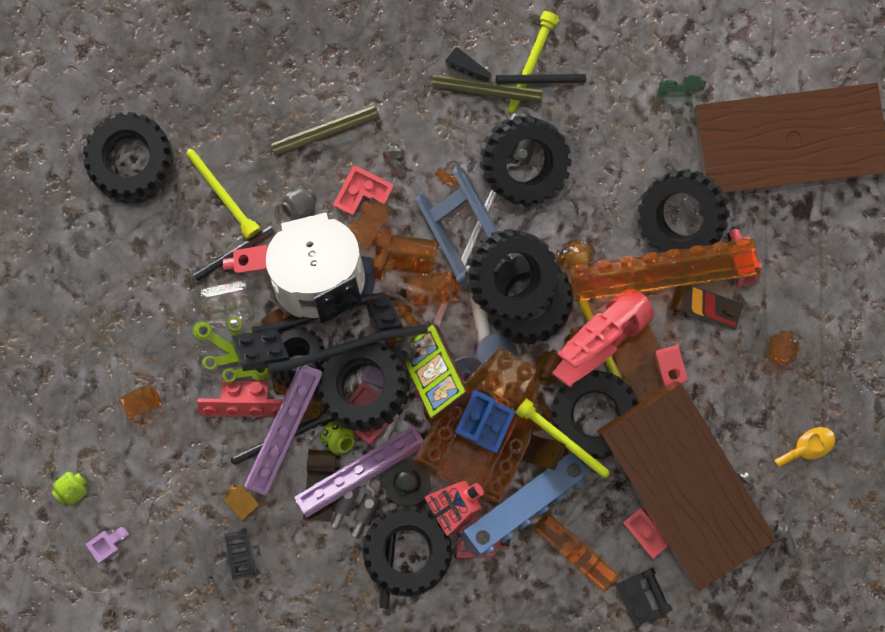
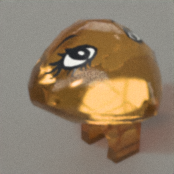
[557,239,595,280]

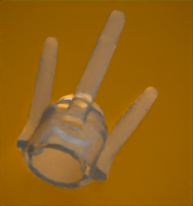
[380,269,436,312]

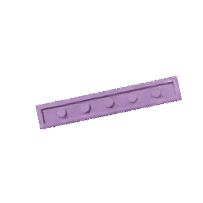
[244,365,322,496]
[295,425,426,518]

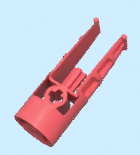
[552,288,654,388]

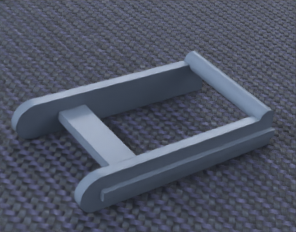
[416,166,513,289]

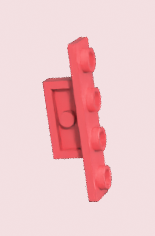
[197,380,283,418]

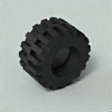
[271,327,327,389]

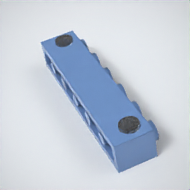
[460,452,589,557]

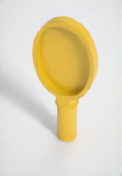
[774,427,835,468]

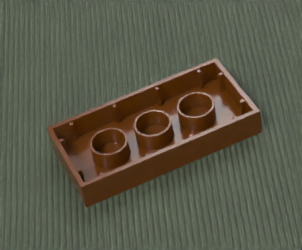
[694,83,885,197]
[597,380,777,591]

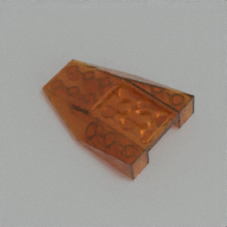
[412,347,540,506]

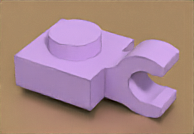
[85,527,129,563]

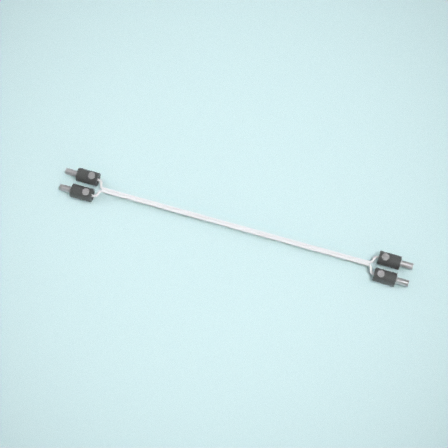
[330,113,538,539]

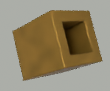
[224,484,261,522]

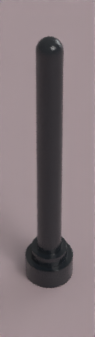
[231,408,334,465]

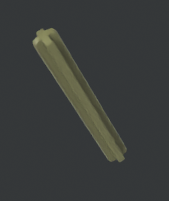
[432,75,543,103]
[271,106,379,155]

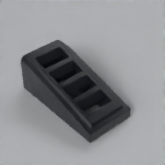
[445,47,491,82]
[224,530,256,580]

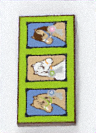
[404,323,471,422]

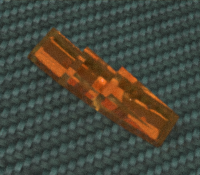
[532,512,620,593]

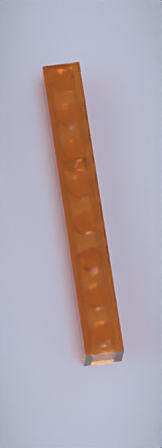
[570,238,760,301]

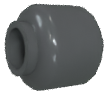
[281,186,316,220]

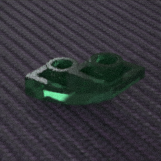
[657,75,707,97]

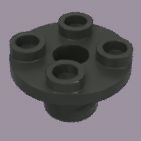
[384,460,430,507]

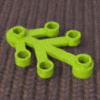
[192,317,271,383]

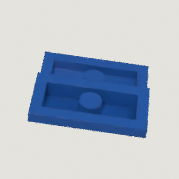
[455,390,516,454]

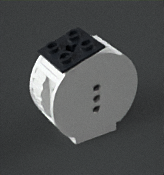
[266,213,365,324]

